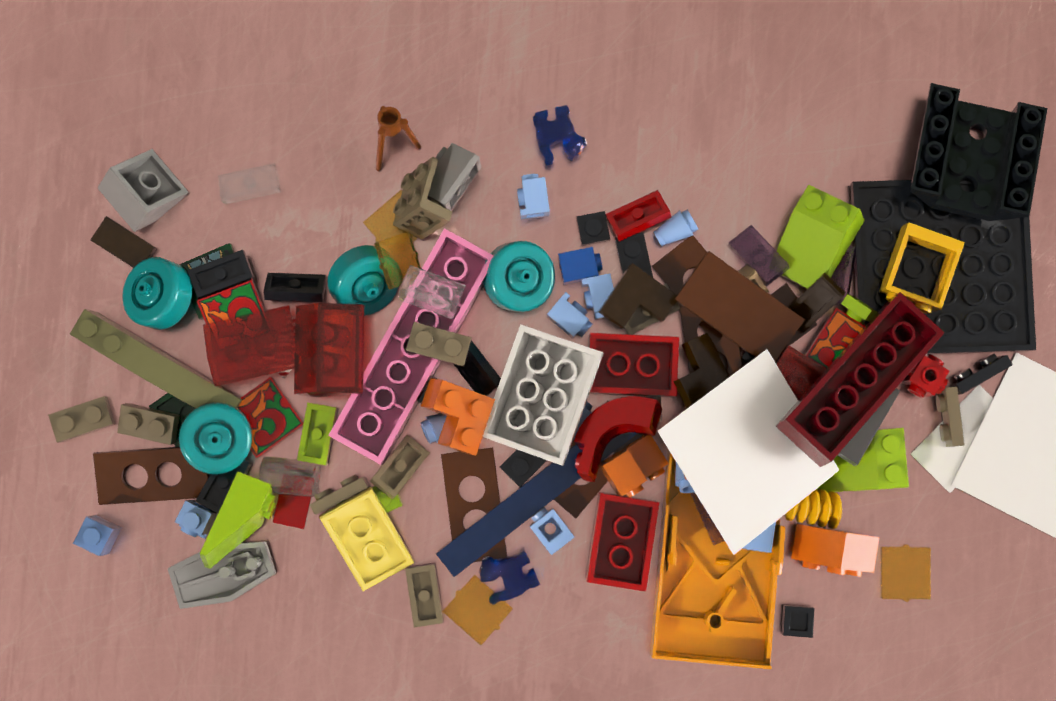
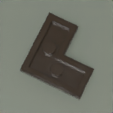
[598,263,676,329]
[674,332,729,408]

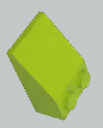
[769,185,865,288]
[816,428,909,492]
[200,472,276,569]

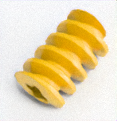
[785,489,842,529]

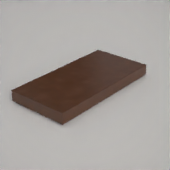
[674,251,805,361]

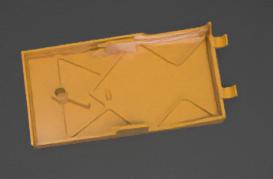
[650,420,785,669]

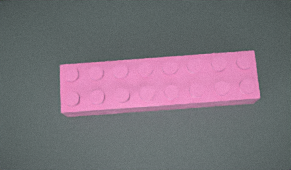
[328,228,494,465]

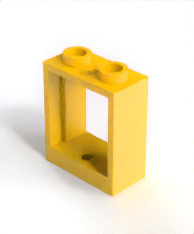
[879,222,965,314]

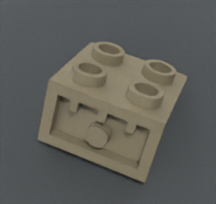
[393,157,452,239]

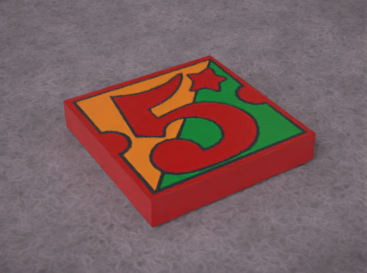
[197,279,274,355]
[803,308,865,371]
[237,377,304,458]

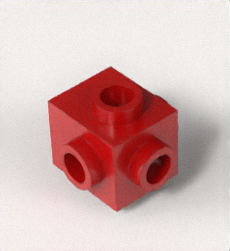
[902,354,949,398]

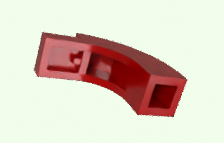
[574,396,662,482]

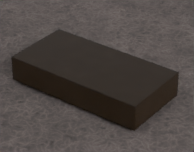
[91,216,157,268]
[788,272,846,333]

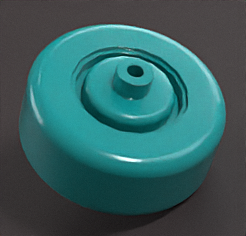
[483,241,555,312]
[327,245,400,316]
[122,257,192,330]
[179,402,252,474]

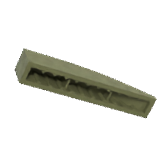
[70,309,242,408]

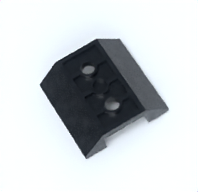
[910,83,1048,221]

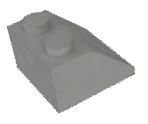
[427,143,481,211]
[98,149,189,232]

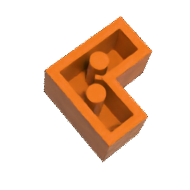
[421,378,495,456]
[599,434,669,498]
[791,524,879,577]

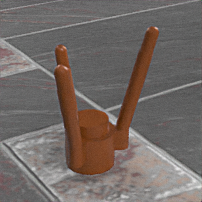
[376,106,421,171]

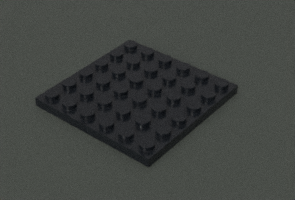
[851,180,1036,354]

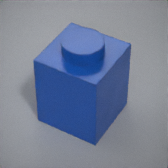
[558,247,603,285]

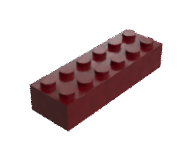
[776,292,945,467]

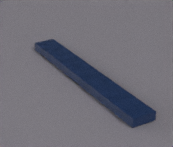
[436,432,638,577]

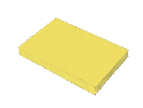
[319,487,414,591]

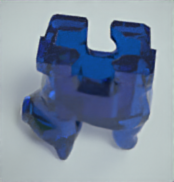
[533,105,587,166]
[479,549,540,605]

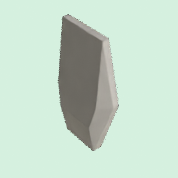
[167,541,276,609]

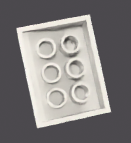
[483,324,604,466]

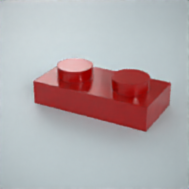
[606,190,671,241]

